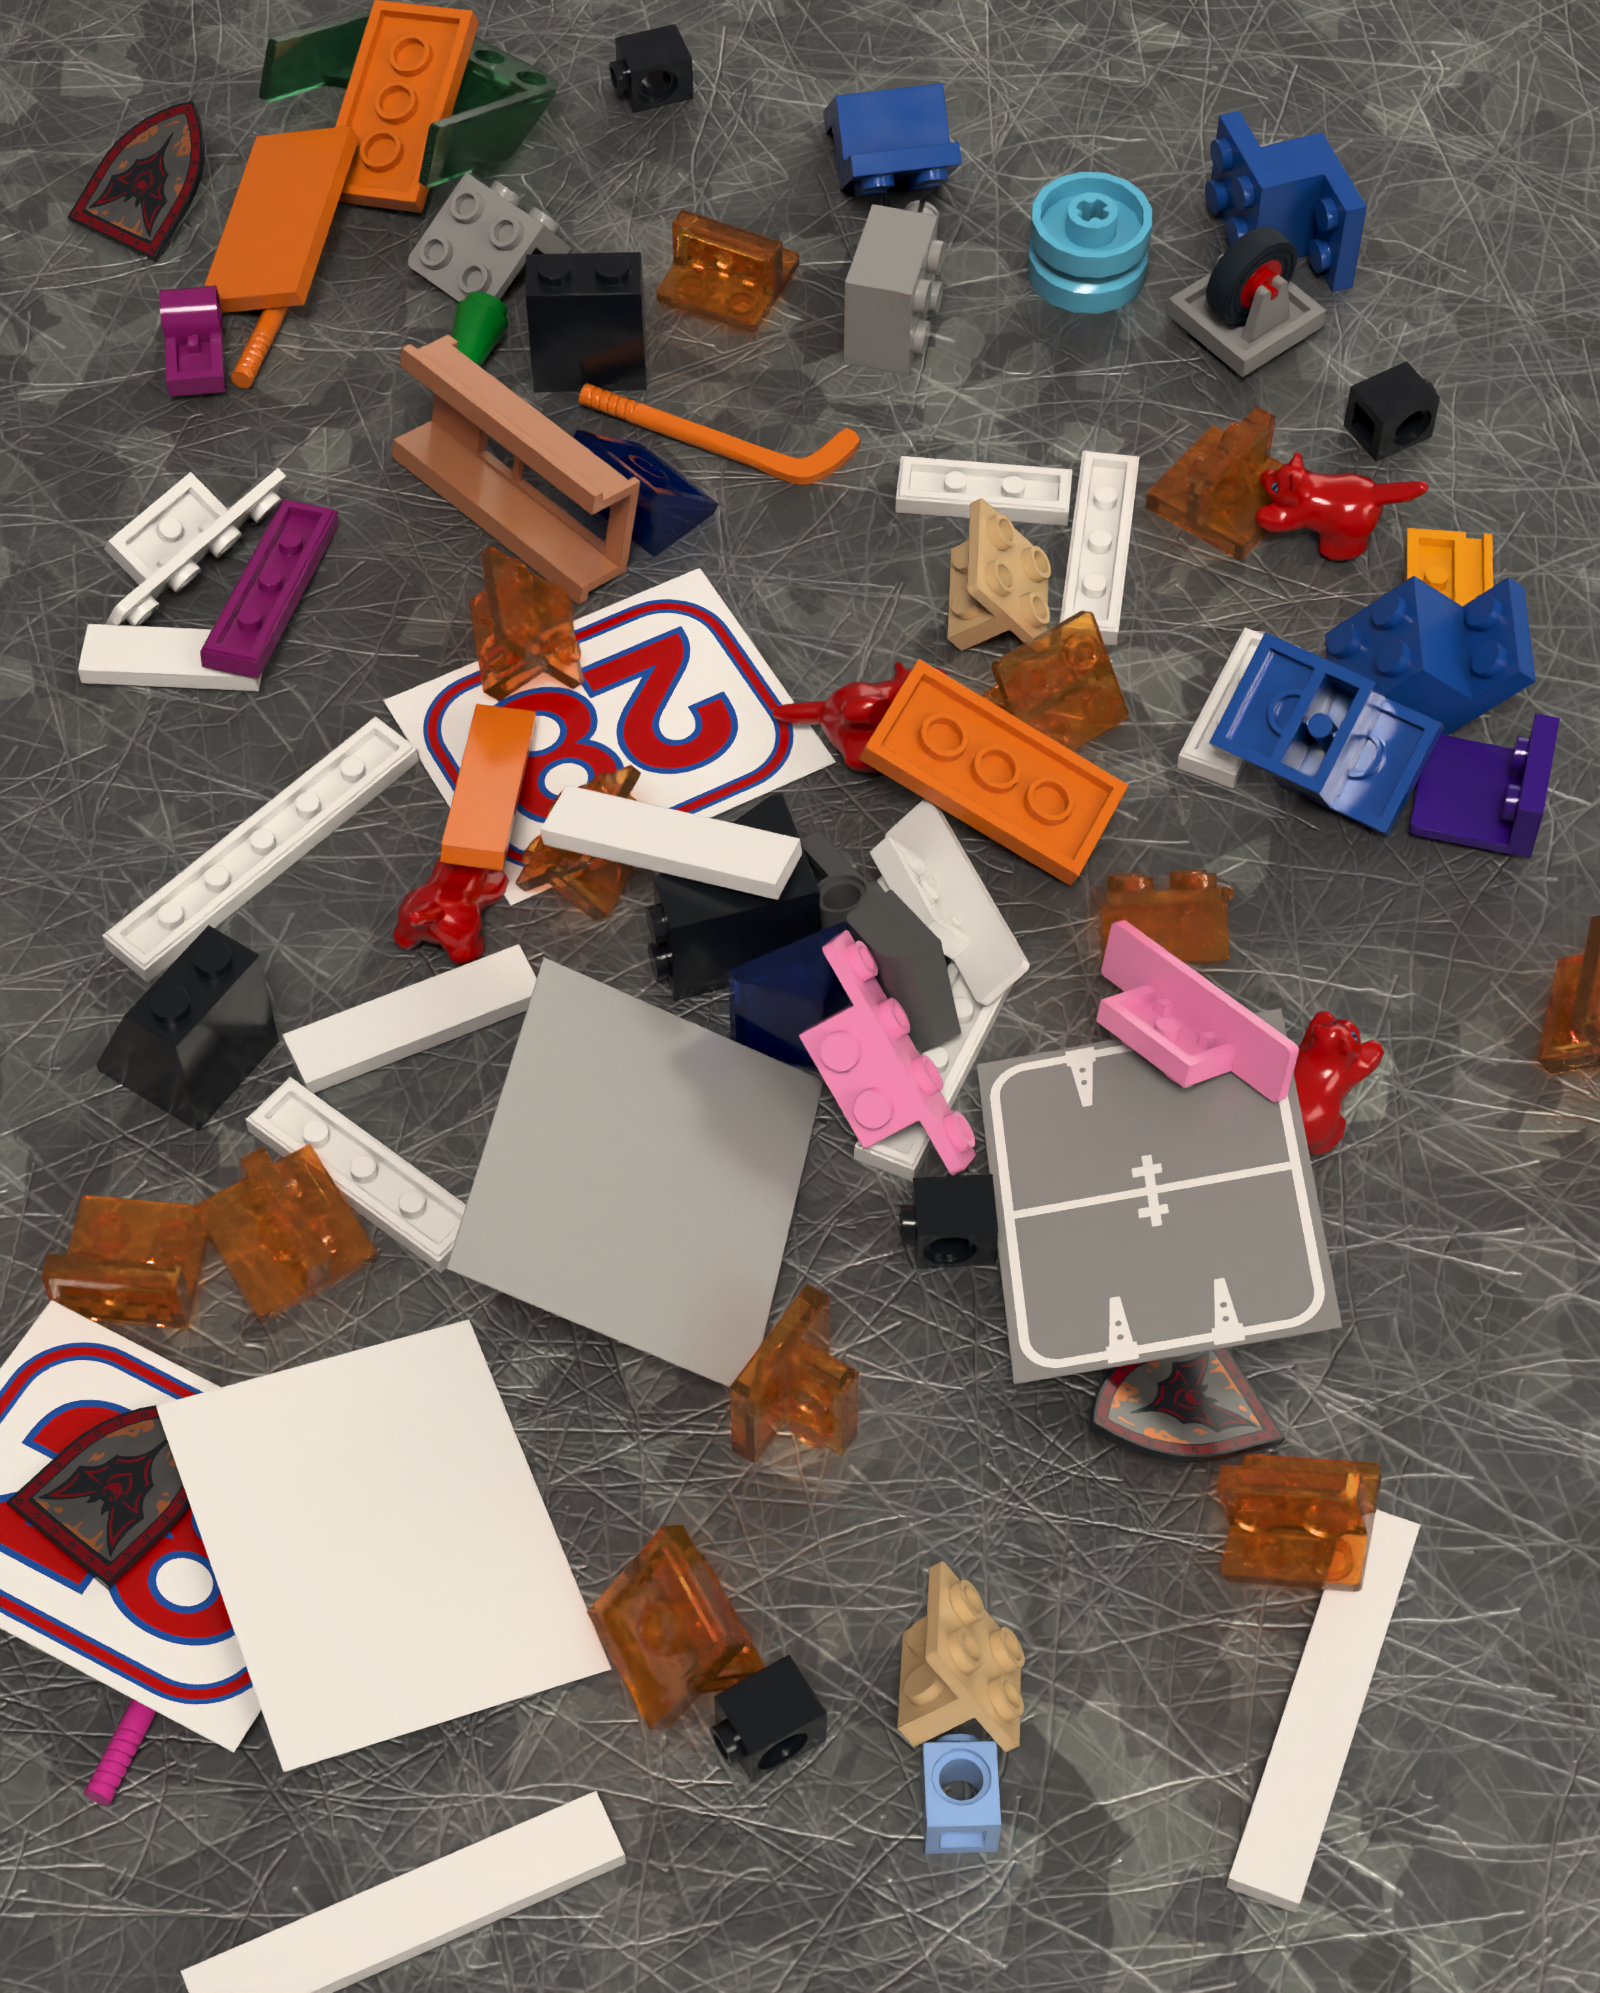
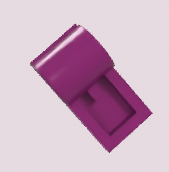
[159,285,226,397]

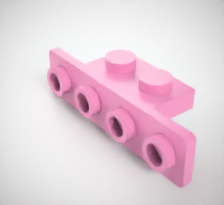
[1096,920,1299,1103]
[799,930,976,1176]

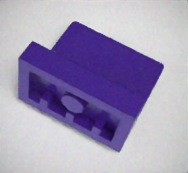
[1409,713,1560,858]

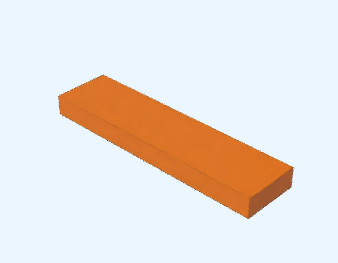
[440,704,536,871]

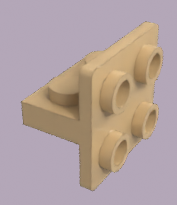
[947,498,1051,652]
[897,1561,1025,1752]

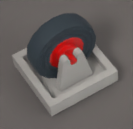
[1167,227,1327,378]

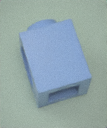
[921,1734,1001,1854]

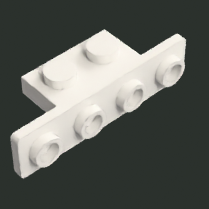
[104,468,287,626]
[869,799,1030,1006]

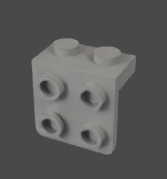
[408,172,572,302]

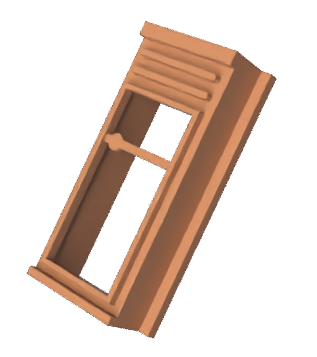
[391,335,640,605]

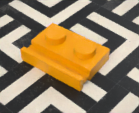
[1404,528,1493,606]

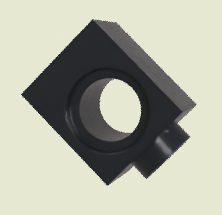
[609,24,693,113]
[1343,361,1440,462]
[900,1174,998,1269]
[710,1655,827,1783]

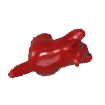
[1255,452,1429,561]
[772,662,948,774]
[392,857,509,965]
[1294,1011,1384,1155]

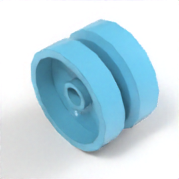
[1028,172,1152,314]

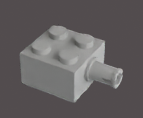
[843,200,945,375]

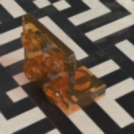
[41,1195,212,1329]

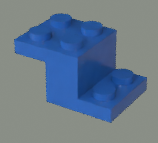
[823,83,962,198]
[1205,110,1367,292]
[1325,576,1536,736]
[1209,632,1444,837]

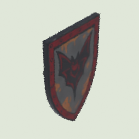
[67,101,205,262]
[1089,1348,1285,1463]
[6,1404,190,1590]

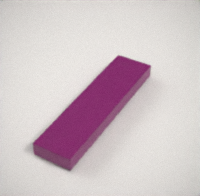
[200,499,339,679]

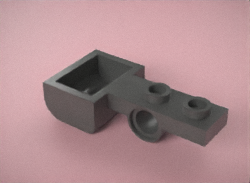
[800,831,961,1051]

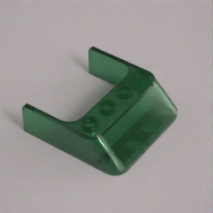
[259,8,558,188]

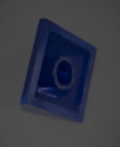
[573,430,719,557]
[729,921,851,1074]

